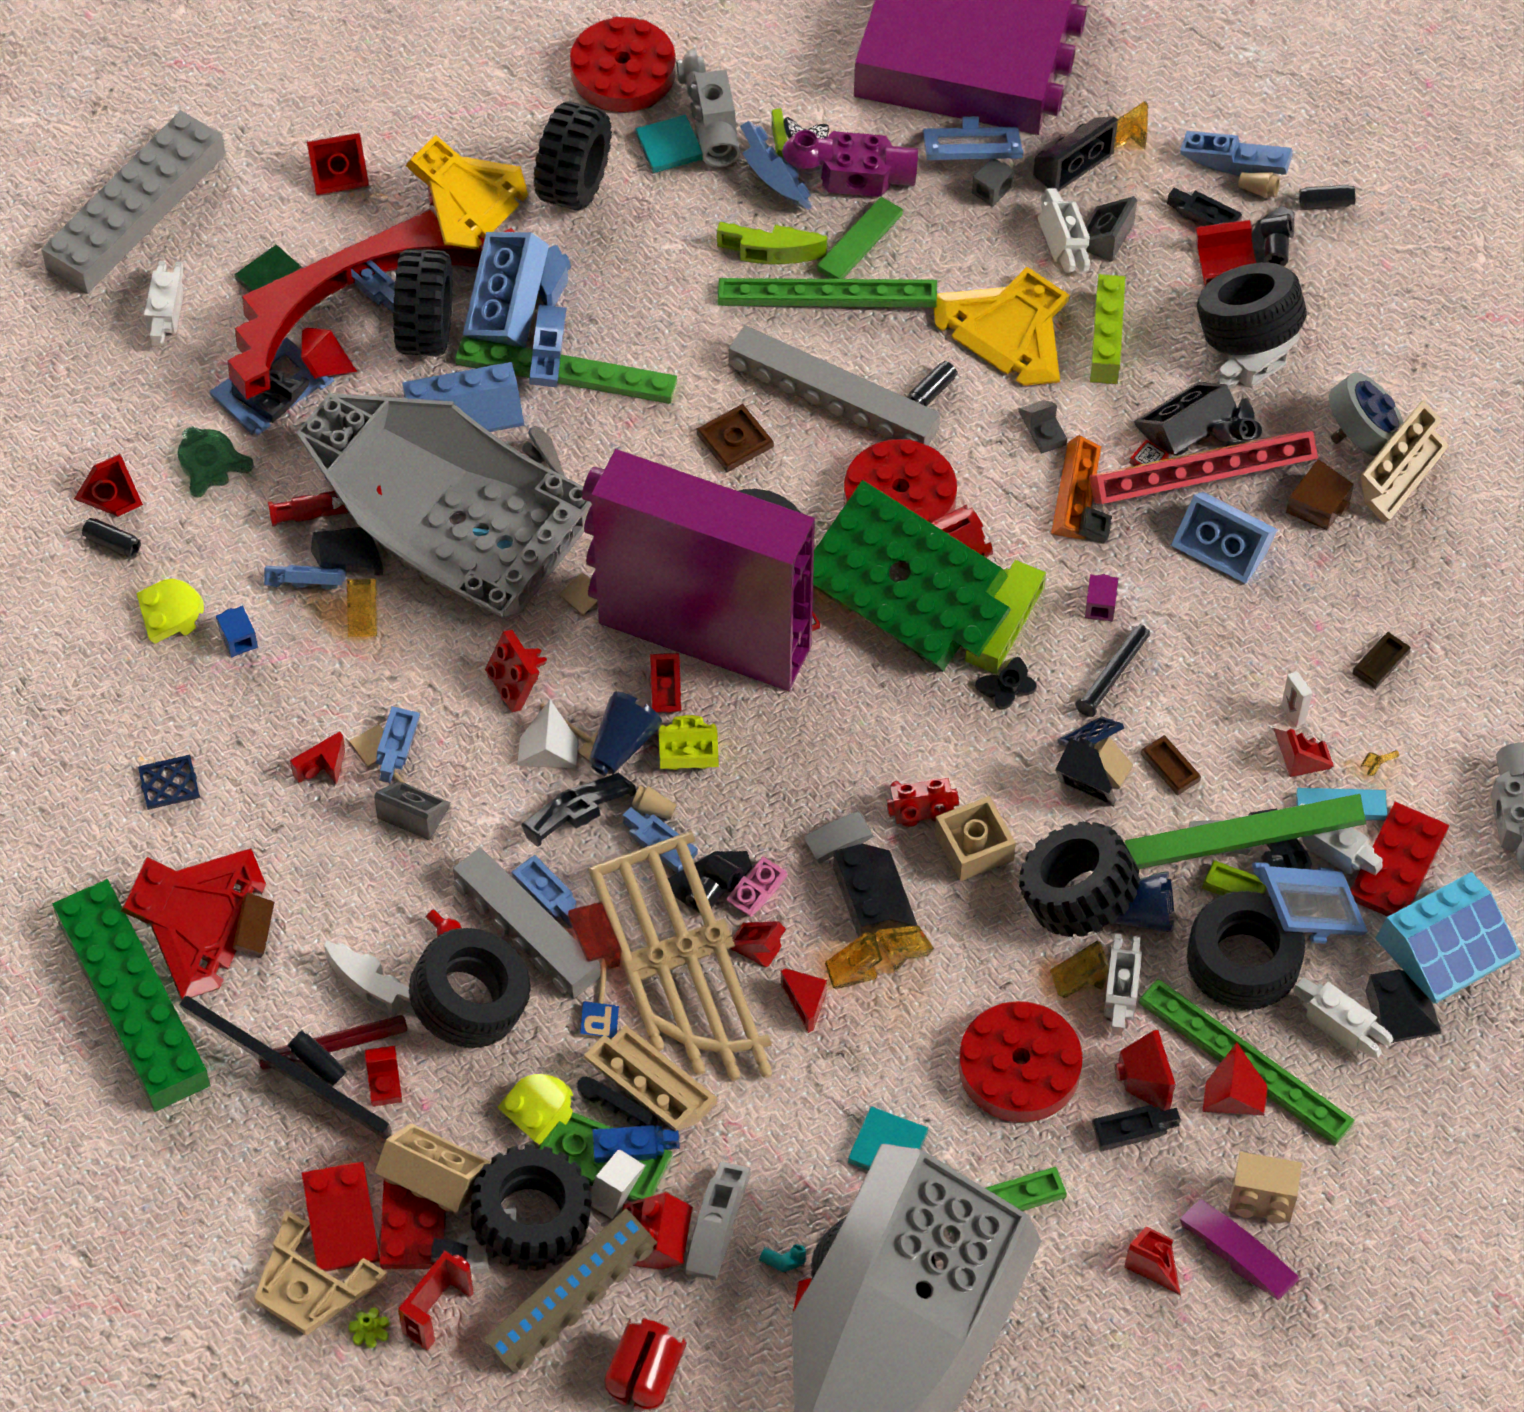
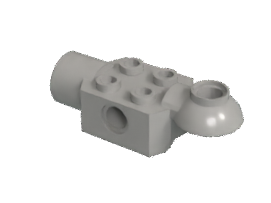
[676,48,740,167]
[1491,742,1524,870]

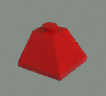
[1115,1030,1176,1111]

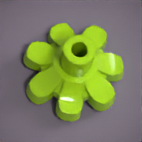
[348,1308,390,1348]

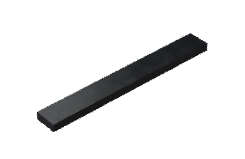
[179,996,392,1140]

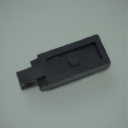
[1167,187,1242,226]
[1092,1105,1181,1151]

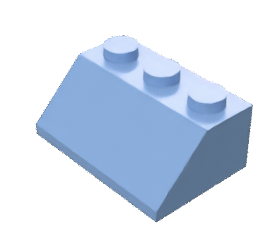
[1171,492,1278,584]

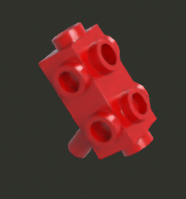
[886,777,960,827]

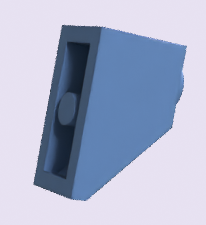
[538,245,571,306]

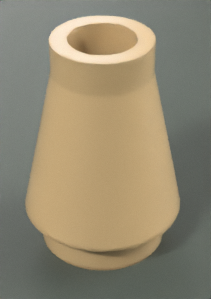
[1238,172,1280,199]
[631,785,677,820]

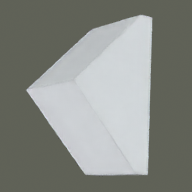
[591,1149,646,1220]

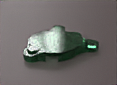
[178,426,254,498]

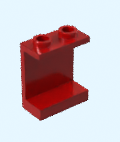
[1196,220,1256,286]
[398,1251,474,1351]

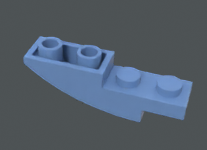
[740,120,812,210]
[1180,131,1293,176]
[529,305,567,387]

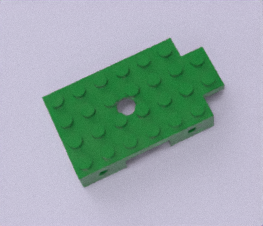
[813,480,1011,671]

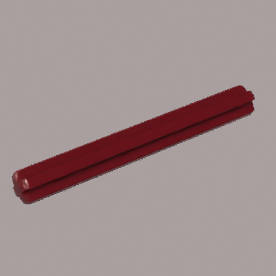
[258,1015,407,1070]

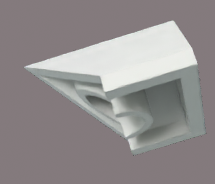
[518,699,578,768]

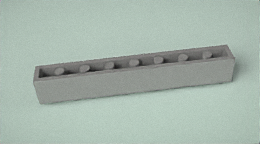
[729,325,940,445]

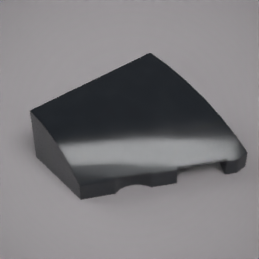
[232,370,309,423]
[311,527,384,576]

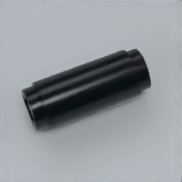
[1299,185,1356,209]
[907,361,957,407]
[82,518,141,558]
[287,1030,347,1087]

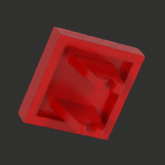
[485,629,547,712]

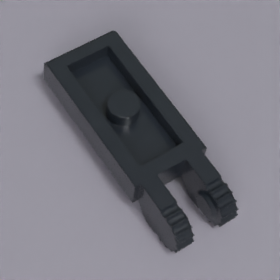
[576,1076,658,1127]

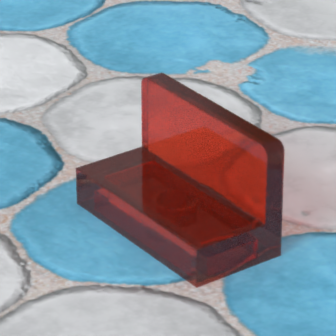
[568,902,622,969]

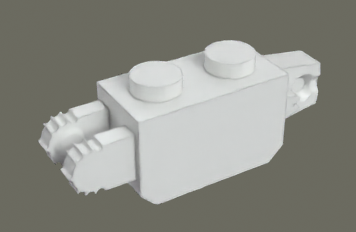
[1038,188,1090,273]
[144,261,183,346]
[1217,332,1300,389]
[1299,803,1383,876]
[1103,934,1142,1036]
[1294,977,1393,1059]

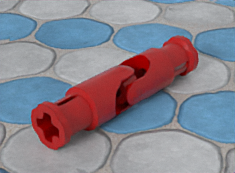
[268,485,382,527]

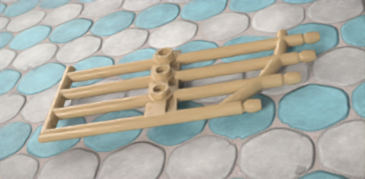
[588,830,772,1081]

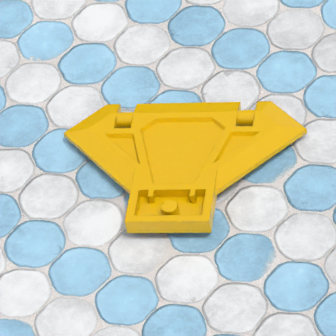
[405,135,529,249]
[933,266,1069,386]

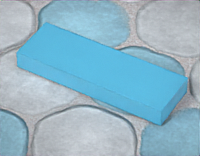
[1296,788,1387,821]

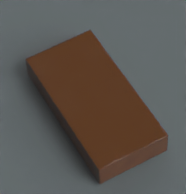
[1141,735,1201,796]
[232,892,275,958]

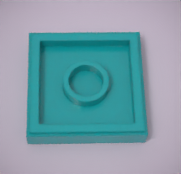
[635,114,703,173]
[848,1106,928,1171]

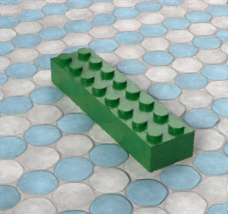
[52,878,211,1112]

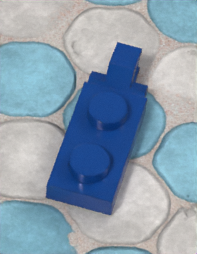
[592,1125,680,1163]

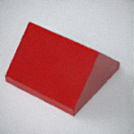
[307,132,369,195]

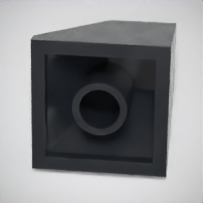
[1055,738,1116,806]
[1365,969,1441,1045]

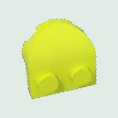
[136,578,204,644]
[659,715,719,770]
[497,1074,573,1145]

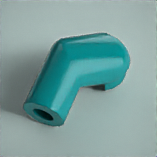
[759,1244,807,1272]

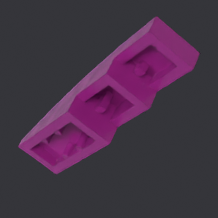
[1179,1198,1299,1300]

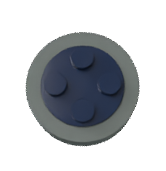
[1329,372,1404,456]

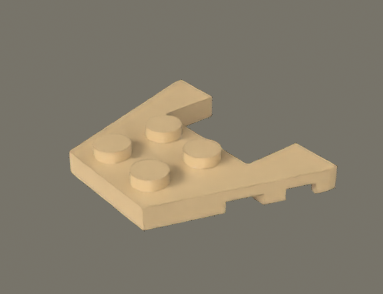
[254,1210,387,1336]

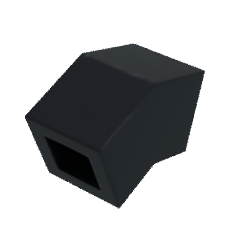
[430,1238,468,1262]

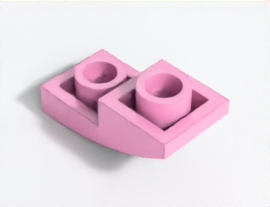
[726,856,788,917]

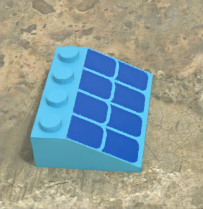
[1375,872,1521,1005]

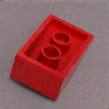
[301,1161,380,1272]

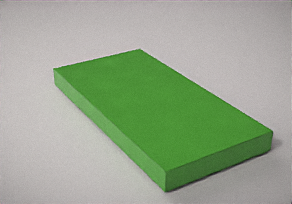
[538,1112,672,1202]

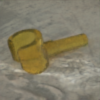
[1360,750,1399,776]

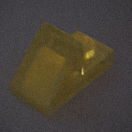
[1115,101,1148,149]
[347,578,379,637]
[875,926,934,973]
[825,932,883,989]
[1050,940,1109,998]

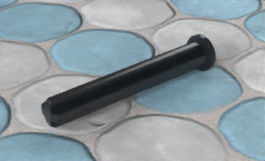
[1075,624,1150,717]

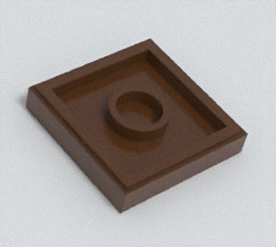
[696,404,774,472]

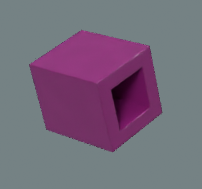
[1085,574,1119,622]

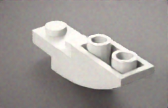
[324,941,415,1017]

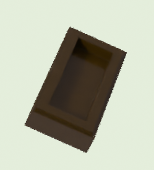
[1352,632,1411,690]

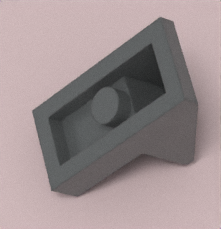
[1018,400,1067,454]

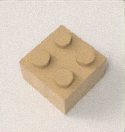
[935,796,1016,881]
[1228,1151,1302,1223]

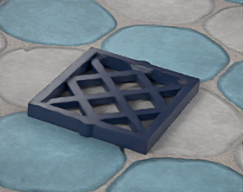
[1057,716,1124,747]
[138,754,200,810]

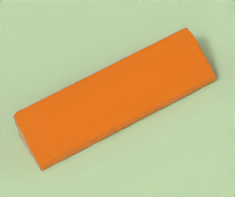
[1051,435,1101,540]

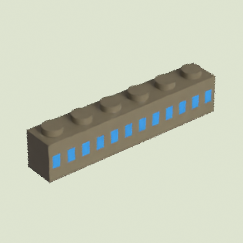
[484,1208,658,1373]

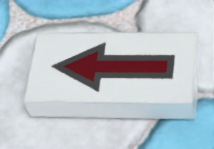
[1281,671,1312,727]

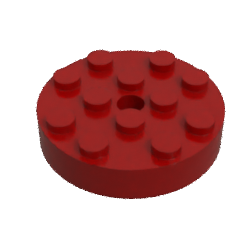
[570,16,676,112]
[844,439,957,523]
[959,1001,1083,1123]

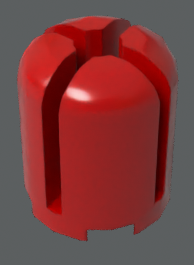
[931,504,993,558]
[604,1318,687,1411]

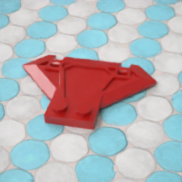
[121,848,266,1001]

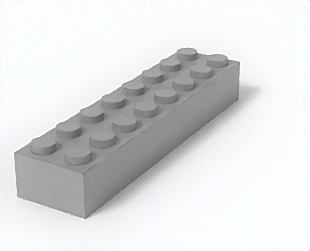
[41,110,226,294]

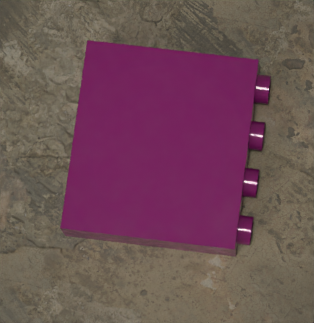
[854,0,1087,135]
[582,449,815,692]

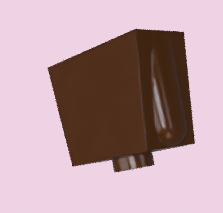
[1286,459,1354,530]

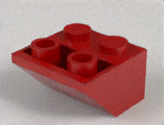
[622,1192,693,1270]

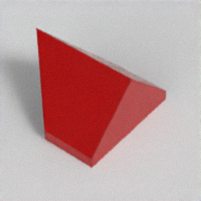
[301,327,358,379]
[74,453,143,517]
[1273,728,1334,777]
[1203,1042,1268,1116]
[1124,1226,1181,1295]

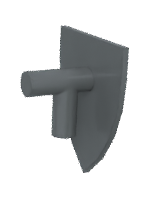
[522,426,565,477]

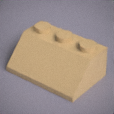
[375,1123,491,1212]

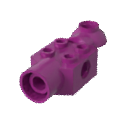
[782,130,918,197]

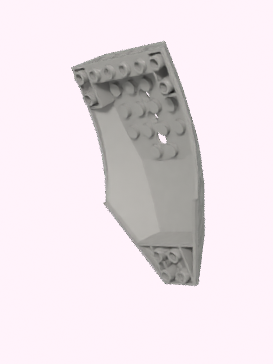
[296,393,592,617]
[792,1144,1042,1412]

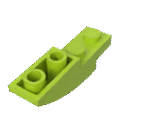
[717,222,827,264]

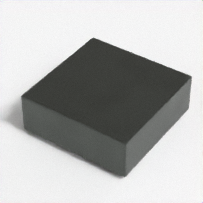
[1079,506,1112,543]

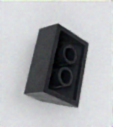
[1033,117,1118,192]
[1134,382,1237,456]
[833,843,918,944]

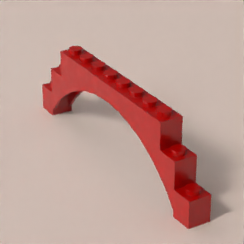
[227,210,515,400]

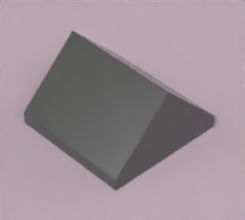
[1085,196,1137,262]
[374,781,451,840]

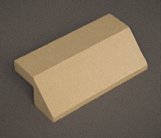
[1360,400,1449,523]
[584,1025,717,1131]

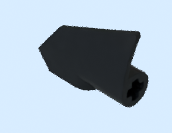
[1252,205,1295,266]
[668,851,752,913]

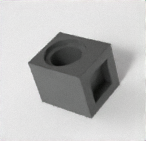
[972,159,1014,207]

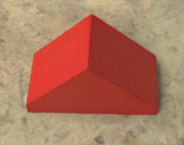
[780,968,827,1033]

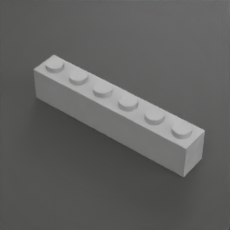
[453,847,601,999]

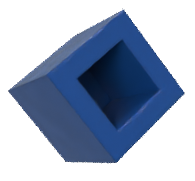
[216,606,258,657]

